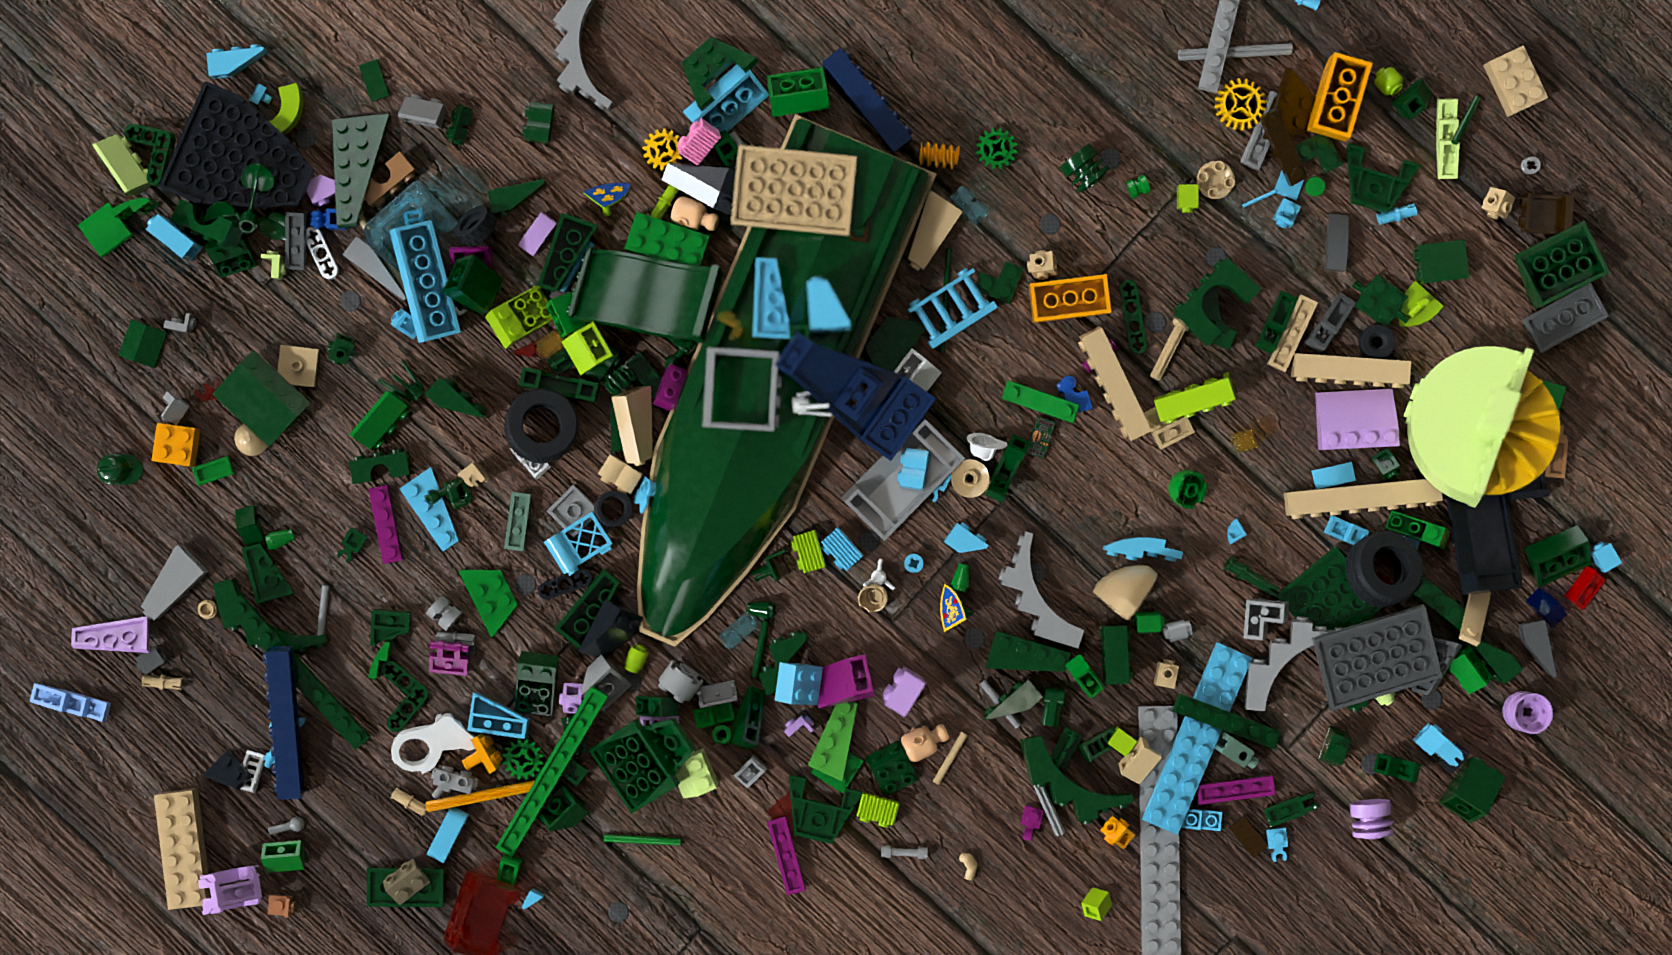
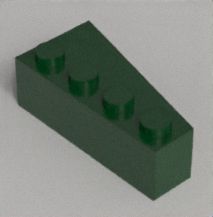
[554,567,619,649]

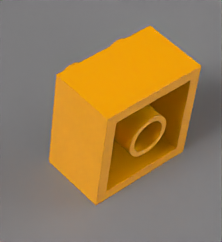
[151,423,201,467]

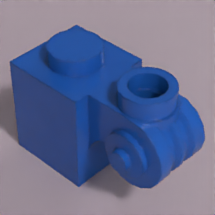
[310,209,350,230]
[1056,376,1093,413]

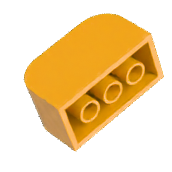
[1307,52,1372,142]

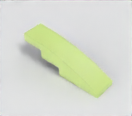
[1436,98,1460,179]

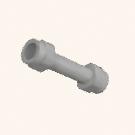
[881,845,928,859]

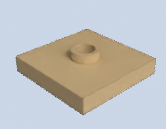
[277,345,320,387]

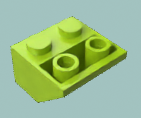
[562,322,614,375]

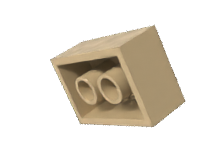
[1483,45,1548,117]

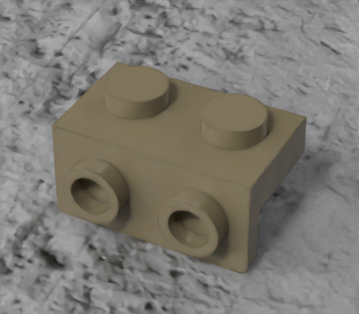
[383,859,430,905]

